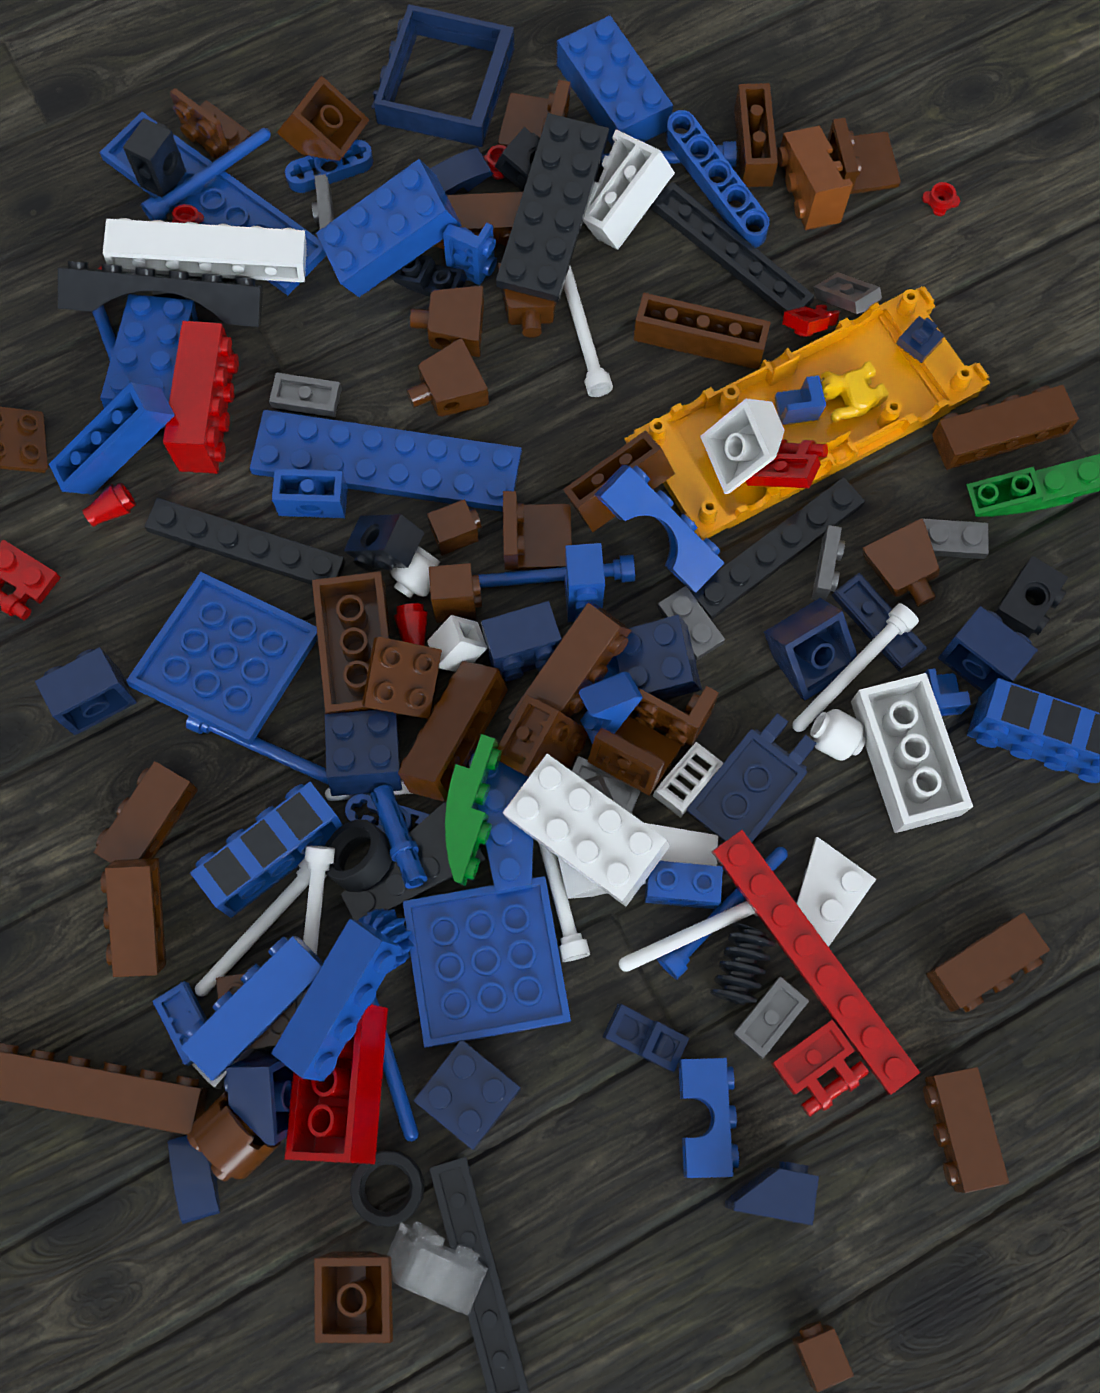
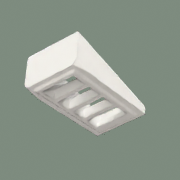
[653,742,723,818]

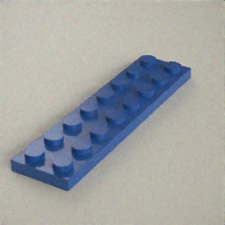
[99,112,327,296]
[250,410,522,512]

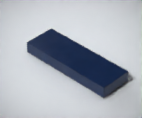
[832,573,927,671]

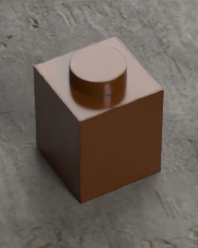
[427,499,482,555]
[792,1321,854,1392]

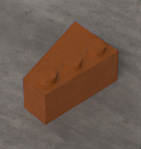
[777,126,853,230]

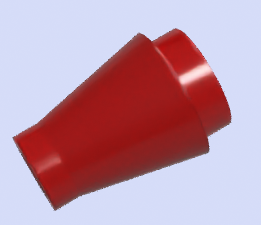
[82,483,136,527]
[394,603,428,646]

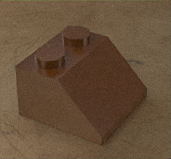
[277,75,370,161]
[314,1251,393,1343]

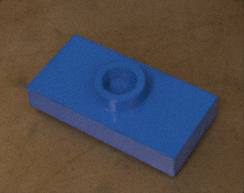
[152,981,207,1066]

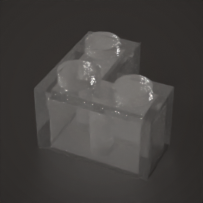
[387,1221,488,1316]

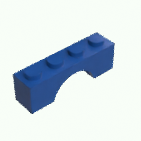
[594,465,724,592]

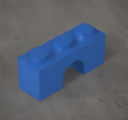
[564,543,605,622]
[678,1058,739,1178]

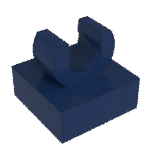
[896,316,945,363]

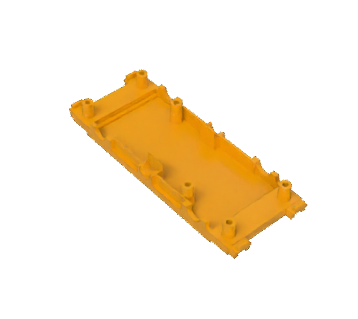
[624,286,990,540]

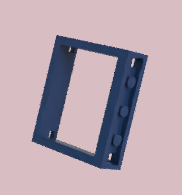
[372,4,515,147]

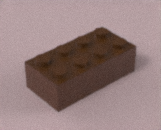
[312,571,400,715]

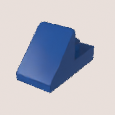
[579,672,643,744]

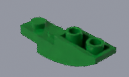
[966,454,1100,517]
[445,734,502,886]

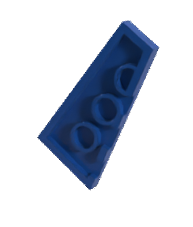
[468,753,533,895]

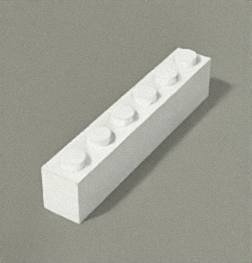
[103,218,307,282]

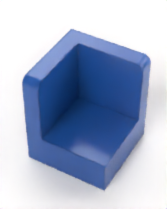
[774,375,826,425]
[925,668,971,716]

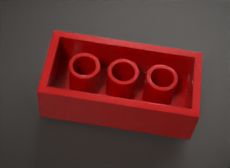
[163,321,239,474]
[285,1004,388,1164]

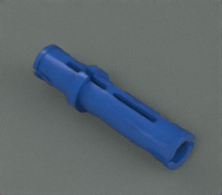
[370,785,427,889]

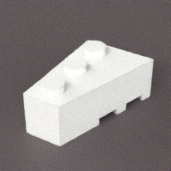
[583,129,675,250]

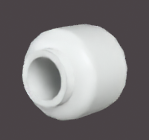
[391,546,440,598]
[810,709,866,761]

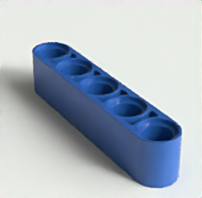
[666,110,769,248]

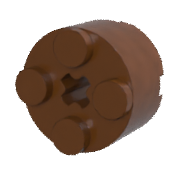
[187,1091,281,1182]

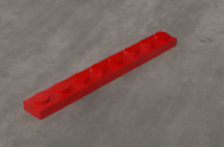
[711,830,920,1095]

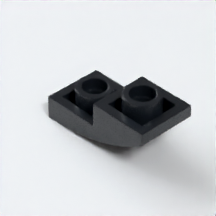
[392,255,467,297]

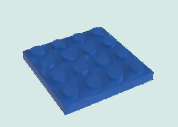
[126,572,318,746]
[403,876,571,1048]

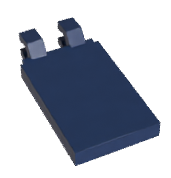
[686,713,817,842]

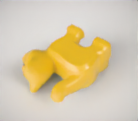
[820,361,889,422]

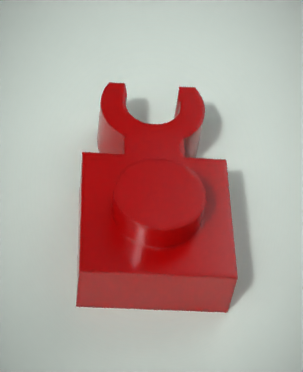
[782,304,840,337]

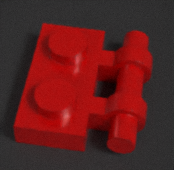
[746,439,828,488]
[0,540,61,620]
[771,1020,869,1117]

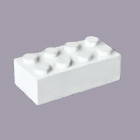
[851,673,973,833]
[503,754,670,906]

